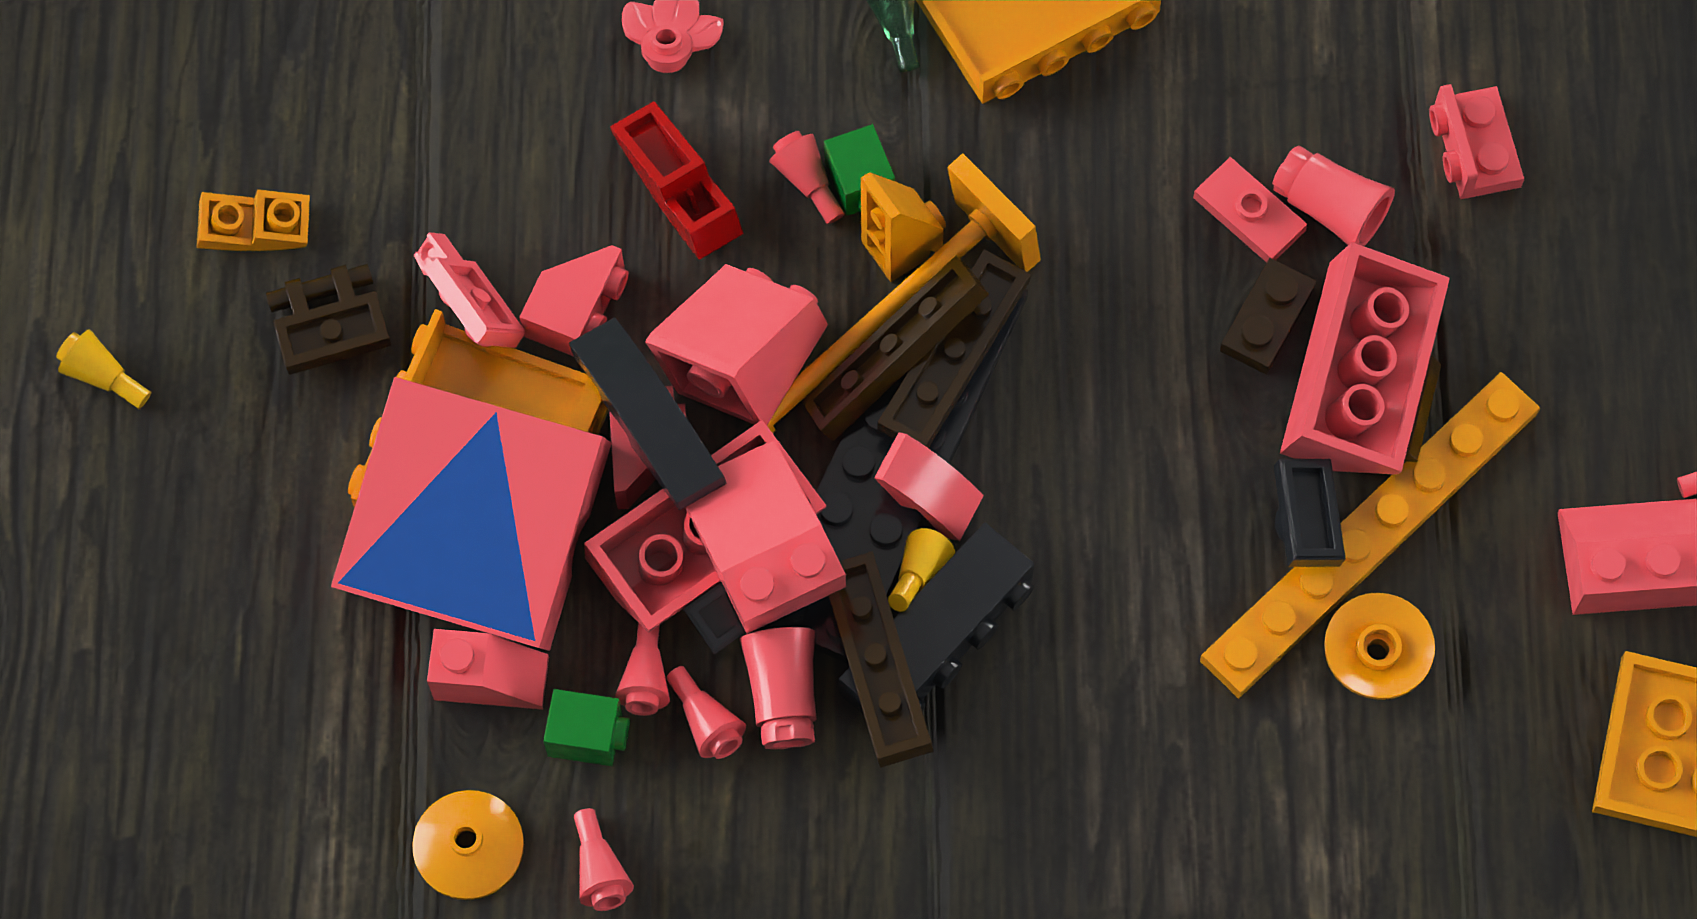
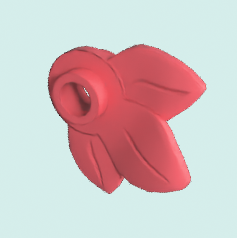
[622,0,724,73]

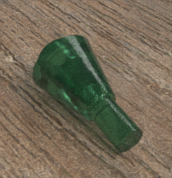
[866,0,920,72]

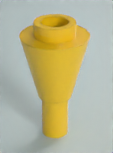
[56,329,151,409]
[888,528,956,612]

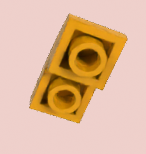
[197,189,310,251]

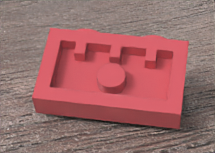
[1429,84,1524,199]

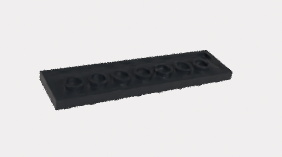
[763,251,1028,664]

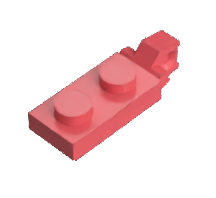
[414,232,525,348]

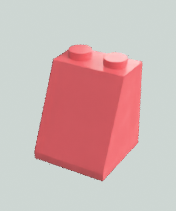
[645,264,828,425]

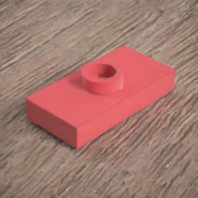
[1193,157,1307,263]

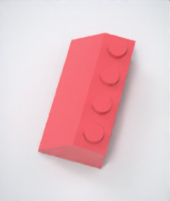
[1280,242,1450,475]
[584,420,827,633]
[1558,499,1697,615]

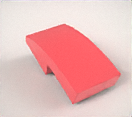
[875,432,984,541]

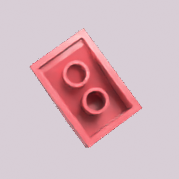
[685,439,846,634]

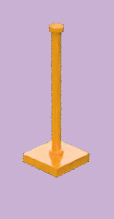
[767,153,1041,433]

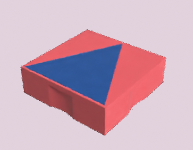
[331,377,612,651]

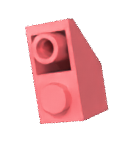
[519,245,629,357]

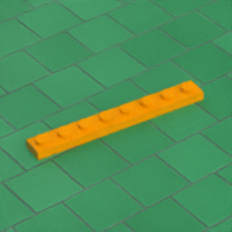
[1200,372,1540,699]

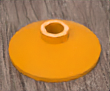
[1324,593,1435,700]
[413,790,524,900]

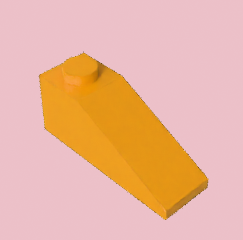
[861,172,946,282]

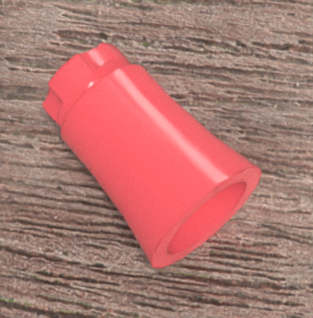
[1272,146,1395,246]
[739,627,817,749]

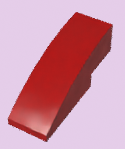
[610,101,744,260]

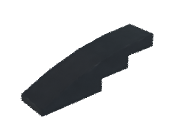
[569,317,727,510]

